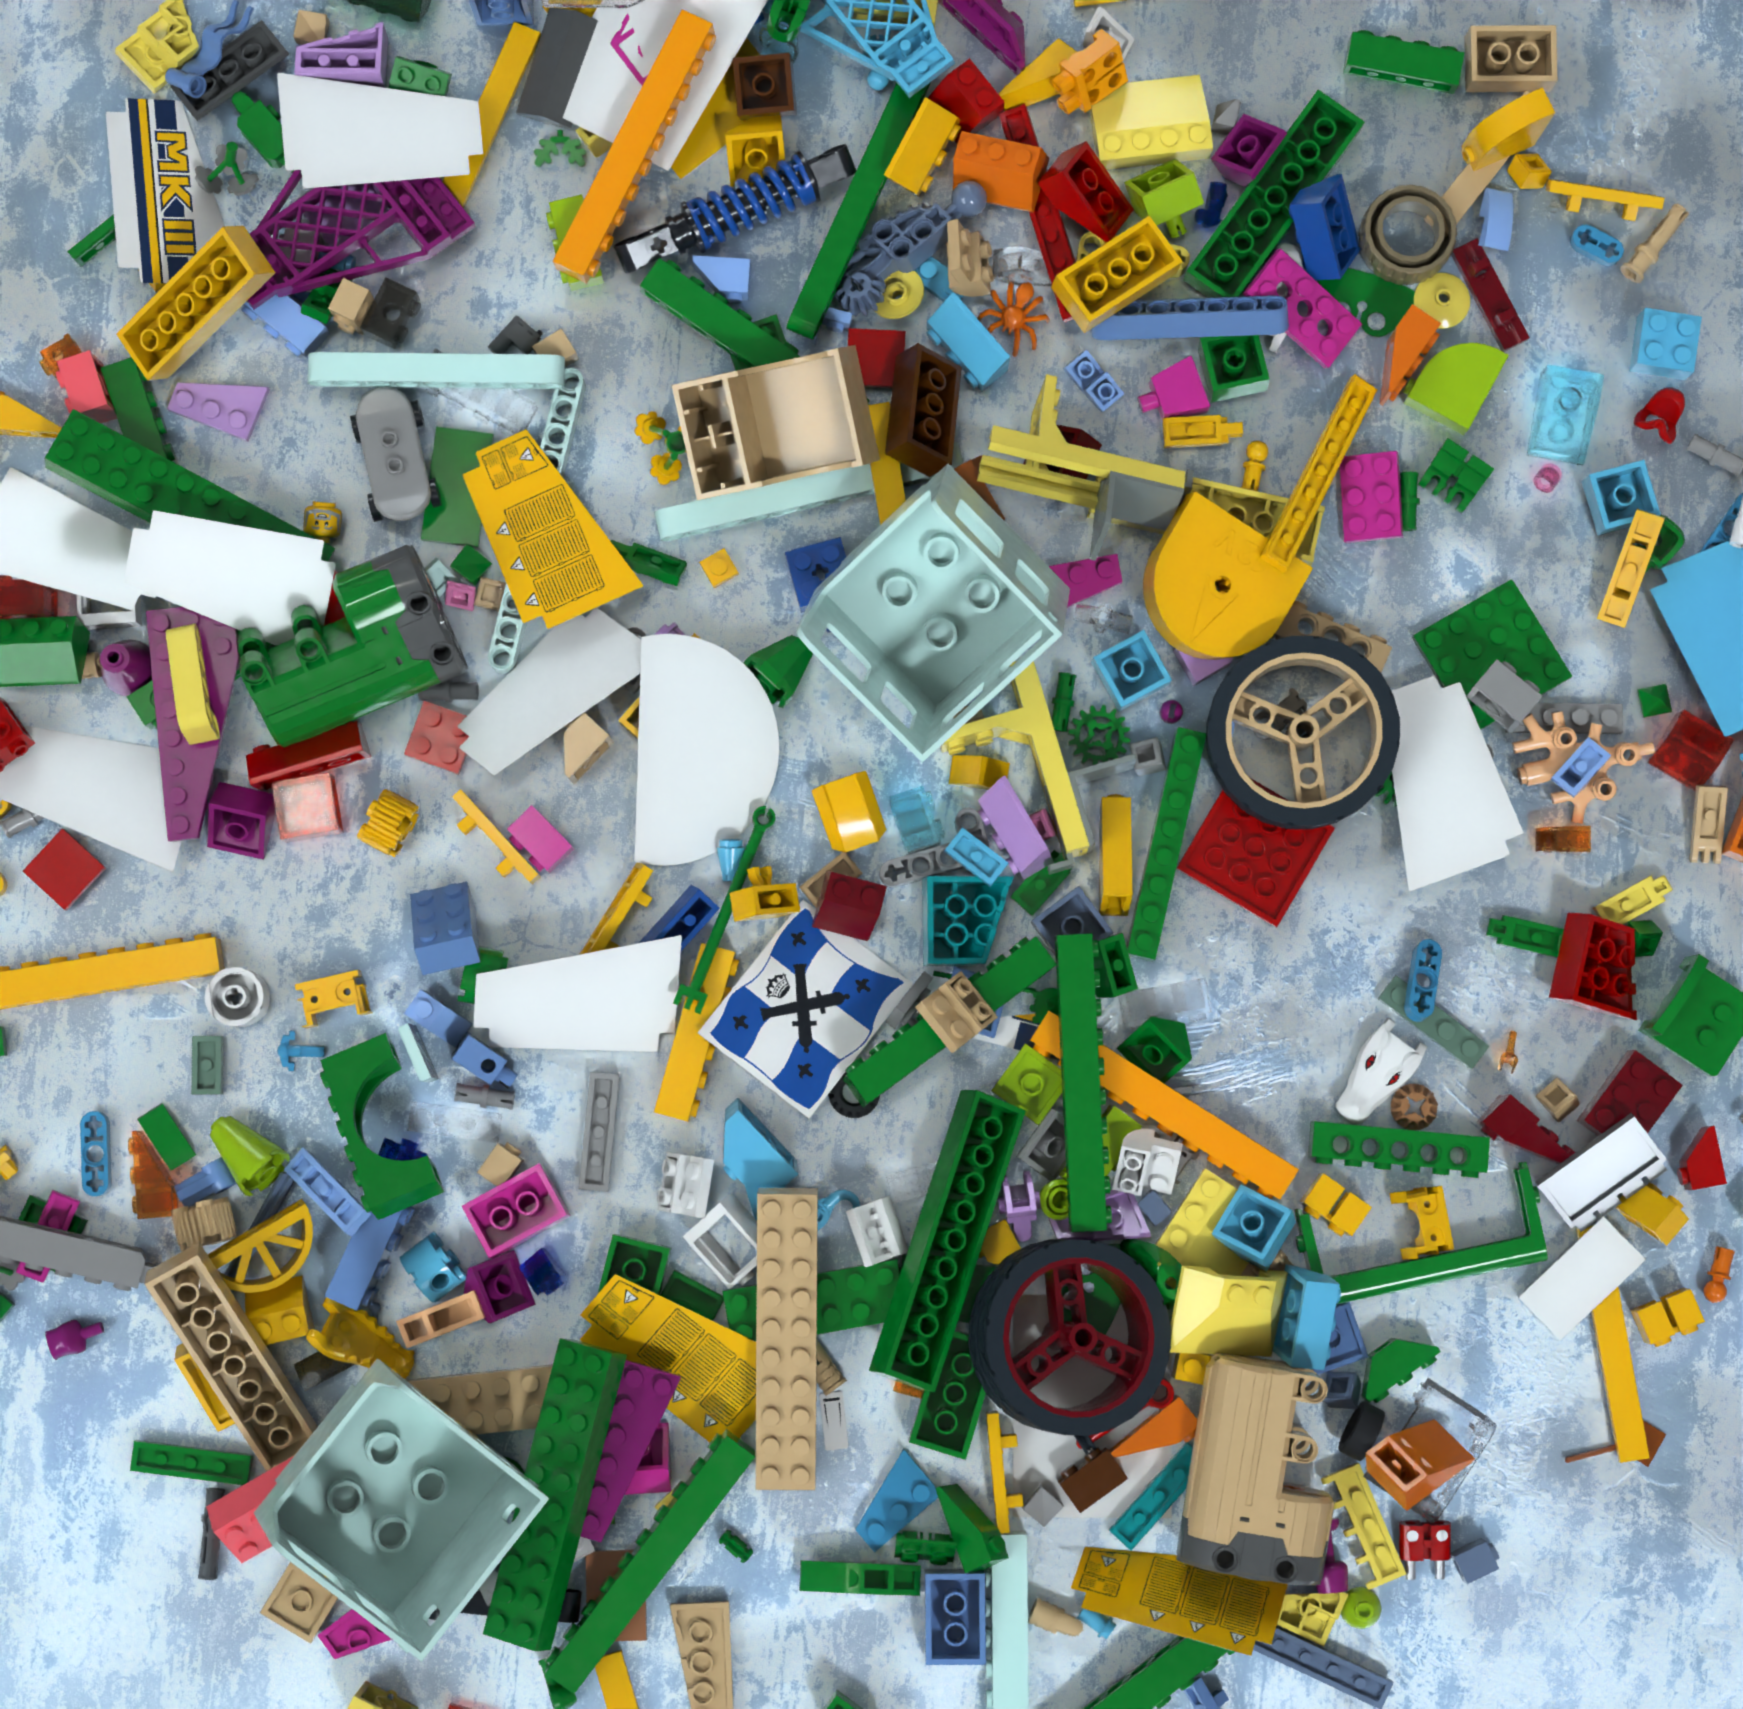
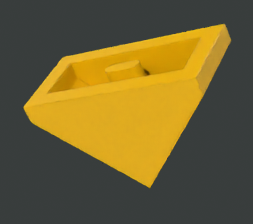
[949,755,1010,790]

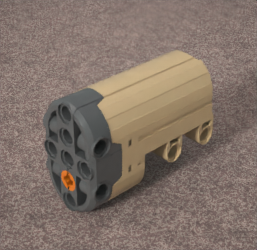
[1176,1353,1335,1586]

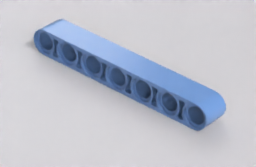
[1091,296,1289,340]

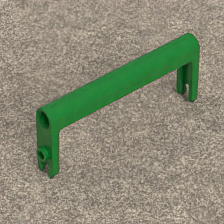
[1294,1162,1548,1305]

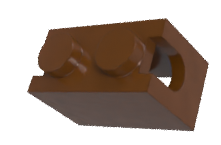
[1058,1447,1128,1513]

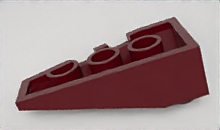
[1477,1094,1576,1164]

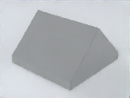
[1016,1109,1066,1181]

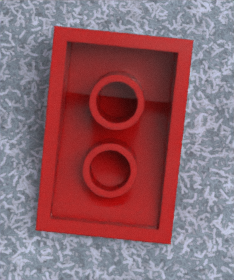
[1038,141,1134,242]

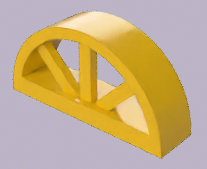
[207,1199,313,1293]

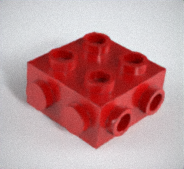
[0,697,35,772]

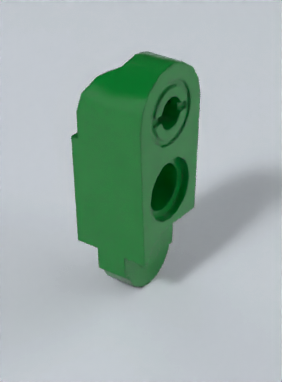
[766,0,811,42]

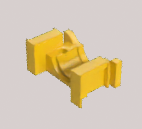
[295,970,373,1029]
[1389,1186,1454,1260]

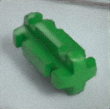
[719,1530,753,1563]

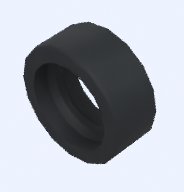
[1338,1401,1385,1461]

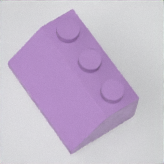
[977,776,1054,880]

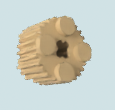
[171,1197,237,1251]

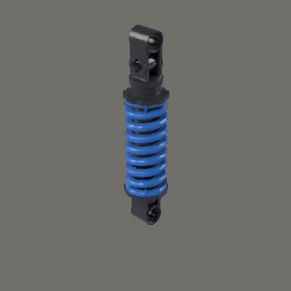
[613,144,857,273]

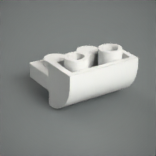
[1112,1129,1183,1196]
[657,1152,714,1218]
[846,1195,908,1267]

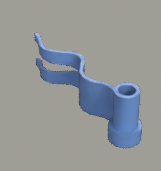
[165,0,254,98]

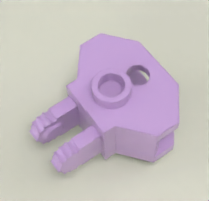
[998,1171,1041,1243]

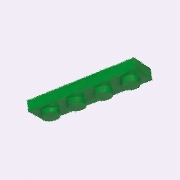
[130,1440,253,1485]

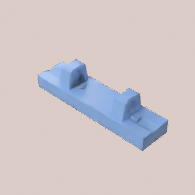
[284,1147,371,1237]

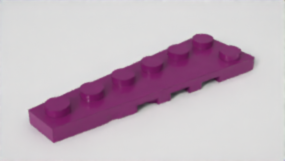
[580,1359,681,1542]

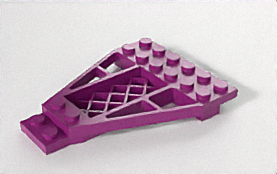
[247,170,475,310]

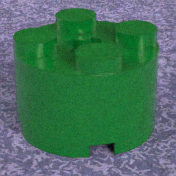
[457,946,508,1005]

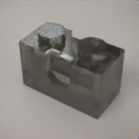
[360,277,421,349]

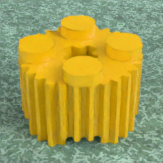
[357,789,419,857]

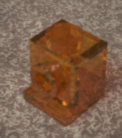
[39,333,82,379]

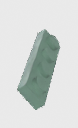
[1377,975,1489,1070]

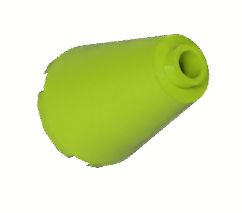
[210,1116,290,1196]

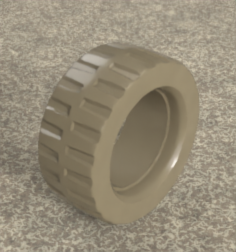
[1358,185,1457,285]

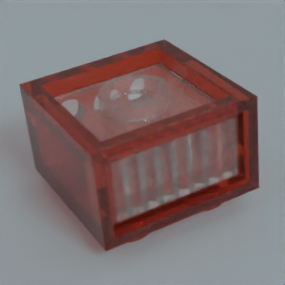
[0,575,58,619]
[271,772,344,843]

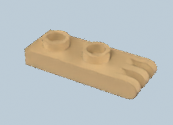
[1689,785,1728,864]

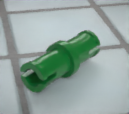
[1400,472,1420,531]
[1051,672,1077,732]

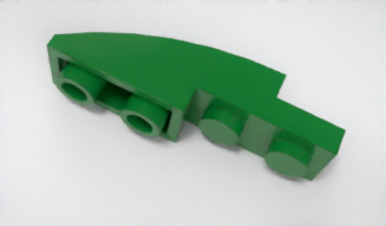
[799,1560,921,1596]

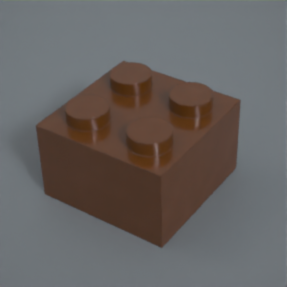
[733,53,797,120]

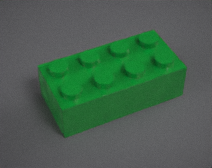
[908,1330,986,1460]

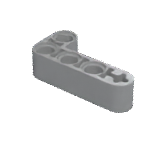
[880,808,989,888]

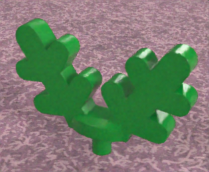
[534,130,587,167]

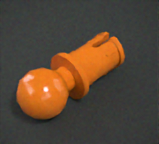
[1703,1246,1735,1303]

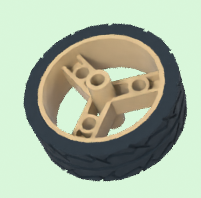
[1206,636,1400,829]

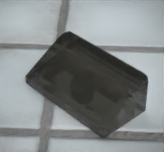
[294,1351,356,1392]

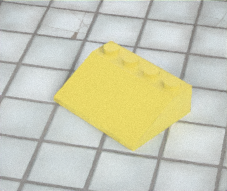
[1090,75,1213,170]
[1155,1168,1249,1289]

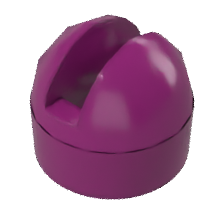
[1159,700,1183,724]

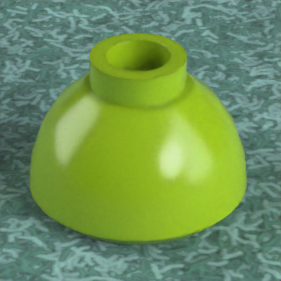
[1039,1179,1068,1220]
[1341,1587,1381,1629]

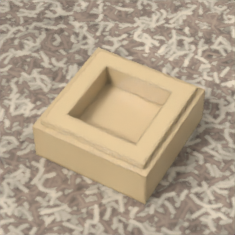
[474,577,506,612]

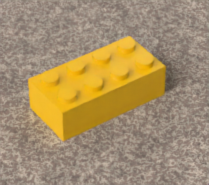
[1051,216,1183,334]

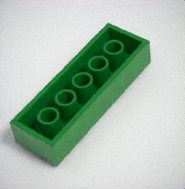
[722,1258,900,1341]

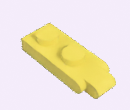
[1593,875,1673,925]

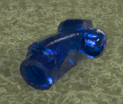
[1194,182,1228,228]

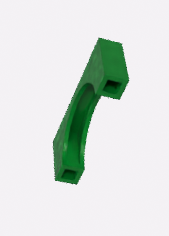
[320,1033,444,1220]

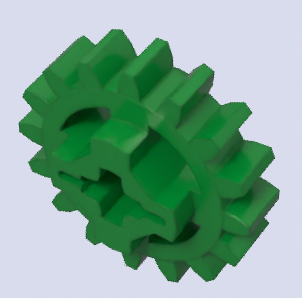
[1067,705,1131,765]

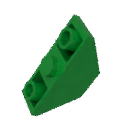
[1361,1338,1441,1403]

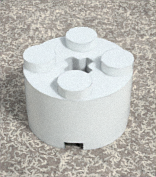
[205,967,270,1027]

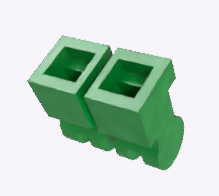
[1418,438,1494,514]

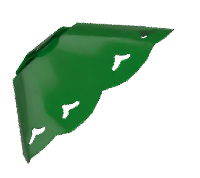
[1120,1239,1182,1324]

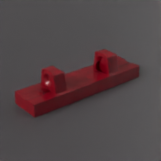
[1451,238,1530,352]

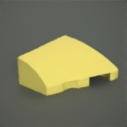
[1277,1592,1348,1647]

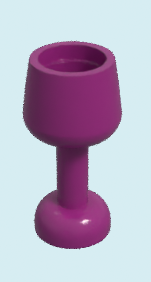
[1316,1518,1348,1594]

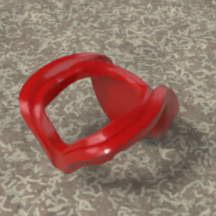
[1634,387,1685,444]

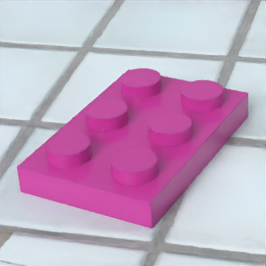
[1340,451,1403,544]

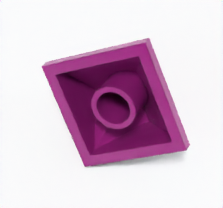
[463,1250,536,1324]

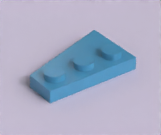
[855,1448,938,1553]

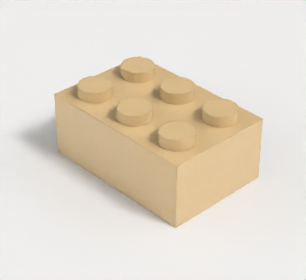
[1464,25,1558,92]

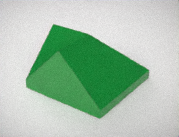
[1117,1016,1192,1084]

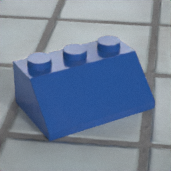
[1289,174,1361,280]

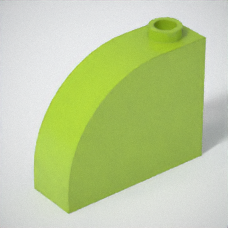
[1403,343,1509,436]

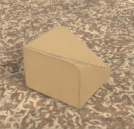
[293,10,330,45]

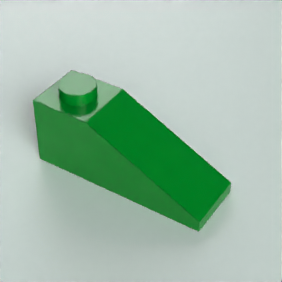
[935,1484,1009,1573]

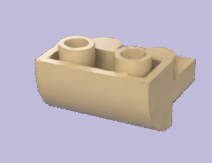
[946,219,994,297]
[915,971,998,1053]

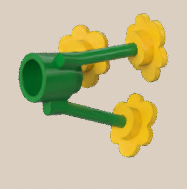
[634,411,686,485]

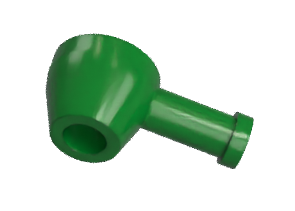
[538,1659,577,1709]

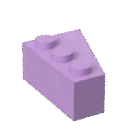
[294,22,388,88]

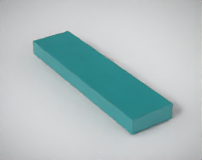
[1108,1442,1193,1551]

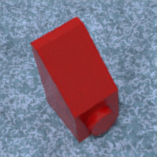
[1677,1126,1727,1190]

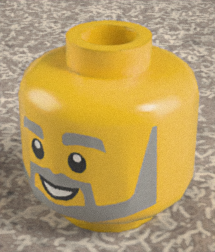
[303,501,342,544]

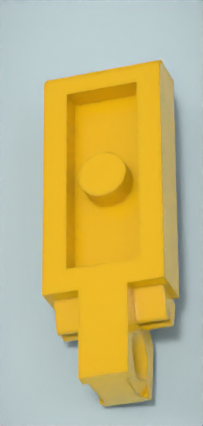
[1162,415,1243,448]

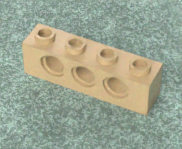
[1271,601,1392,672]

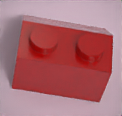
[928,58,1005,144]

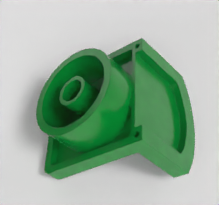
[1638,954,1743,1077]

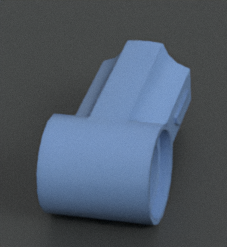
[174,1157,237,1208]

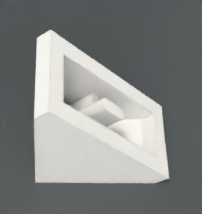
[1083,7,1135,62]

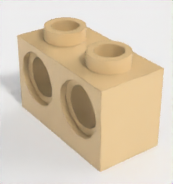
[328,278,378,335]

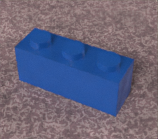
[639,885,720,951]

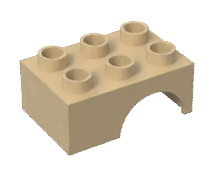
[671,345,880,500]

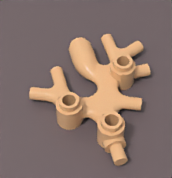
[1512,711,1655,824]

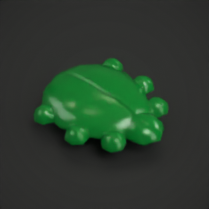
[1029,988,1059,1025]

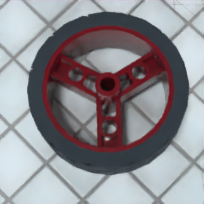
[968,1239,1171,1436]

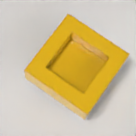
[699,548,739,588]

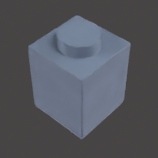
[1451,1538,1500,1584]

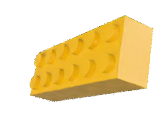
[116,226,276,381]

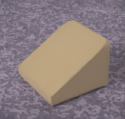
[1535,1077,1580,1122]

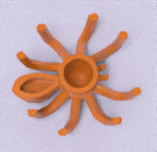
[977,282,1050,357]

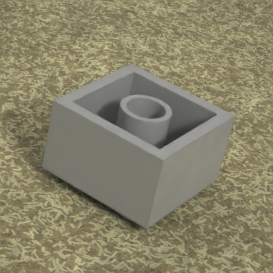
[1466,659,1543,734]

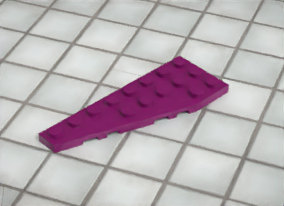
[146,607,240,842]

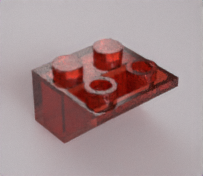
[1647,709,1735,792]

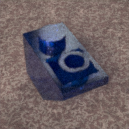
[519,1247,566,1296]

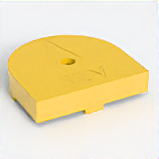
[1143,491,1313,660]

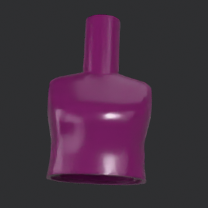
[45,1320,104,1360]

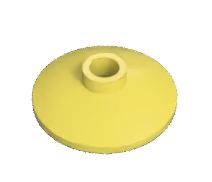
[874,271,924,319]
[1414,273,1470,329]

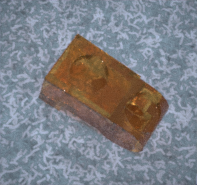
[1535,826,1591,855]

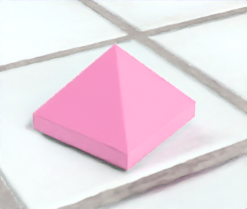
[445,580,476,611]
[1029,808,1056,841]

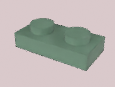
[191,1036,224,1095]

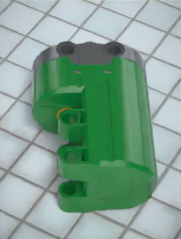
[237,545,468,747]

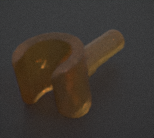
[1498,1031,1518,1074]

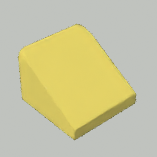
[575,127,613,158]

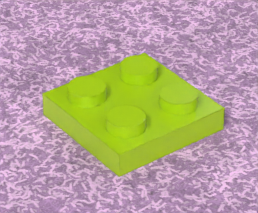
[991,1043,1062,1125]

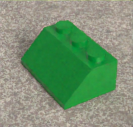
[0,616,90,687]

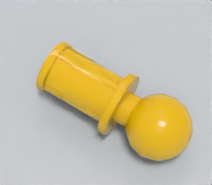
[1241,441,1268,492]

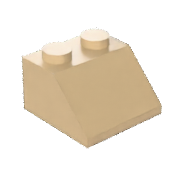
[564,712,614,784]

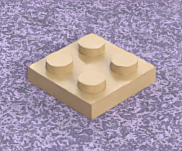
[260,1562,338,1644]

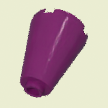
[100,639,152,697]

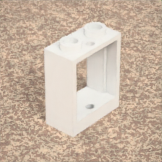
[76,595,142,630]
[683,1193,757,1290]

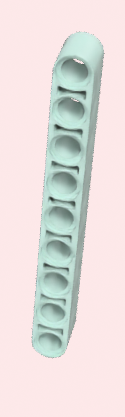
[308,352,565,389]

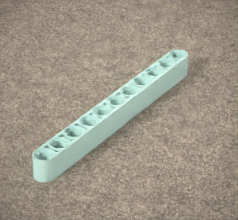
[488,368,586,674]
[654,442,963,541]

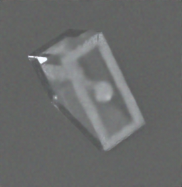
[992,245,1052,286]

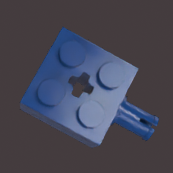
[785,537,846,632]

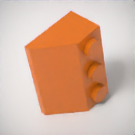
[953,131,1050,213]

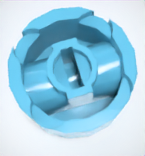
[399,1231,467,1303]

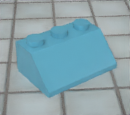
[926,292,1010,392]
[1273,1264,1341,1370]

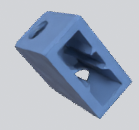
[451,1032,518,1088]

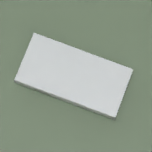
[1518,1216,1646,1341]

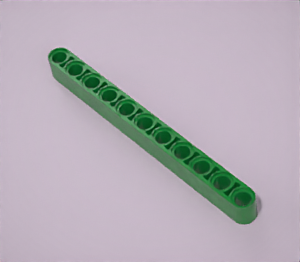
[786,82,931,340]

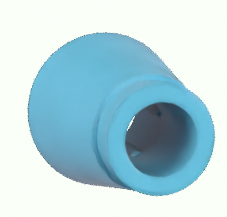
[717,839,745,881]

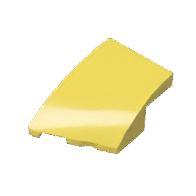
[115,0,199,94]

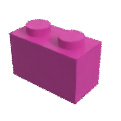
[507,805,574,873]

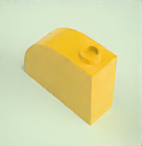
[1461,87,1555,171]

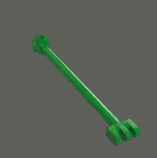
[673,806,776,1014]

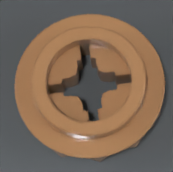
[1391,1084,1438,1130]

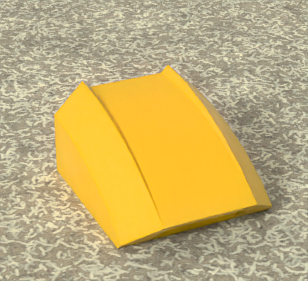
[811,771,886,852]

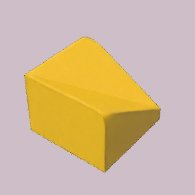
[1507,154,1551,189]

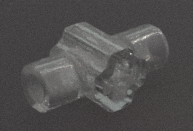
[1073,602,1133,634]

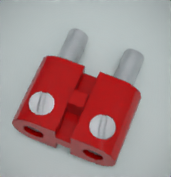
[1399,1520,1451,1580]

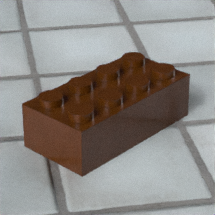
[885,343,962,477]

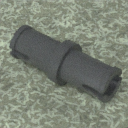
[418,679,479,703]

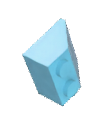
[1212,1184,1296,1272]

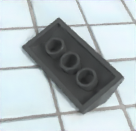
[516,8,598,130]
[170,20,289,121]

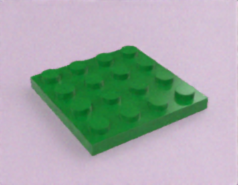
[1412,579,1573,730]

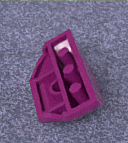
[938,0,1025,76]

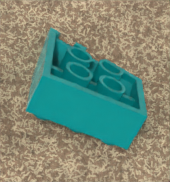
[922,876,1014,966]

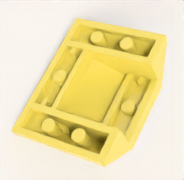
[1169,1266,1288,1357]

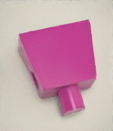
[1137,356,1210,420]

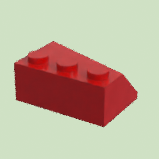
[1549,913,1637,1021]

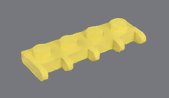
[1321,1462,1406,1590]

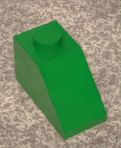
[1094,933,1138,998]

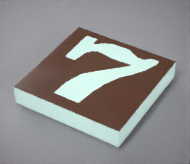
[398,1023,439,1083]

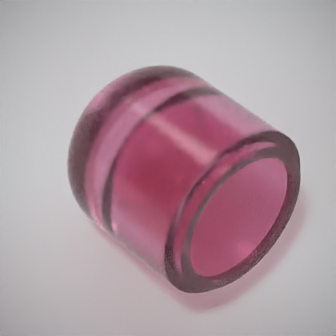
[1533,463,1562,493]

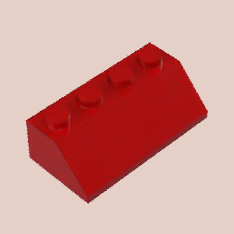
[246,720,372,791]

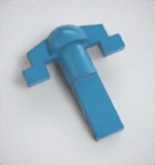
[277,1030,325,1071]

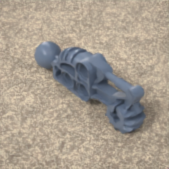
[835,181,987,317]

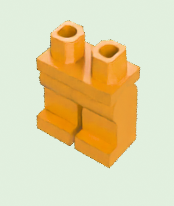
[1051,28,1128,115]

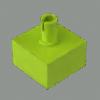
[1124,159,1204,238]

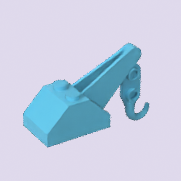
[723,1098,860,1231]

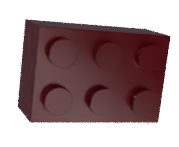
[1576,1050,1683,1136]

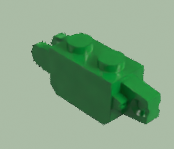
[231,91,295,174]

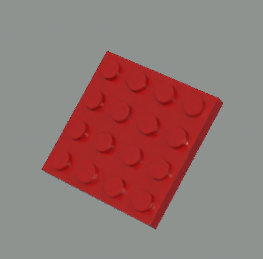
[1176,777,1335,928]

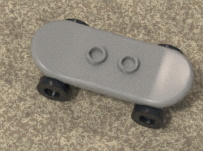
[350,386,442,522]

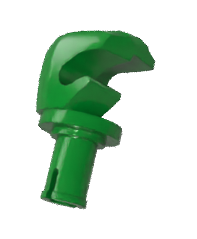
[1636,514,1685,573]

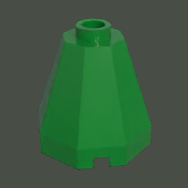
[743,635,813,708]

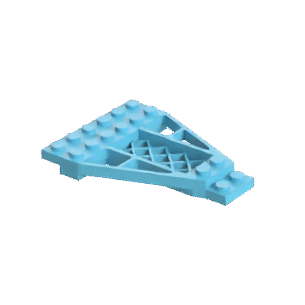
[763,0,955,98]

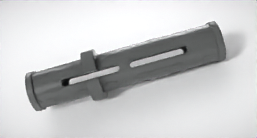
[198,1488,225,1580]

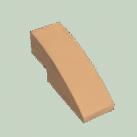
[396,1290,486,1349]

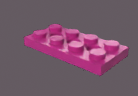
[1243,249,1362,369]

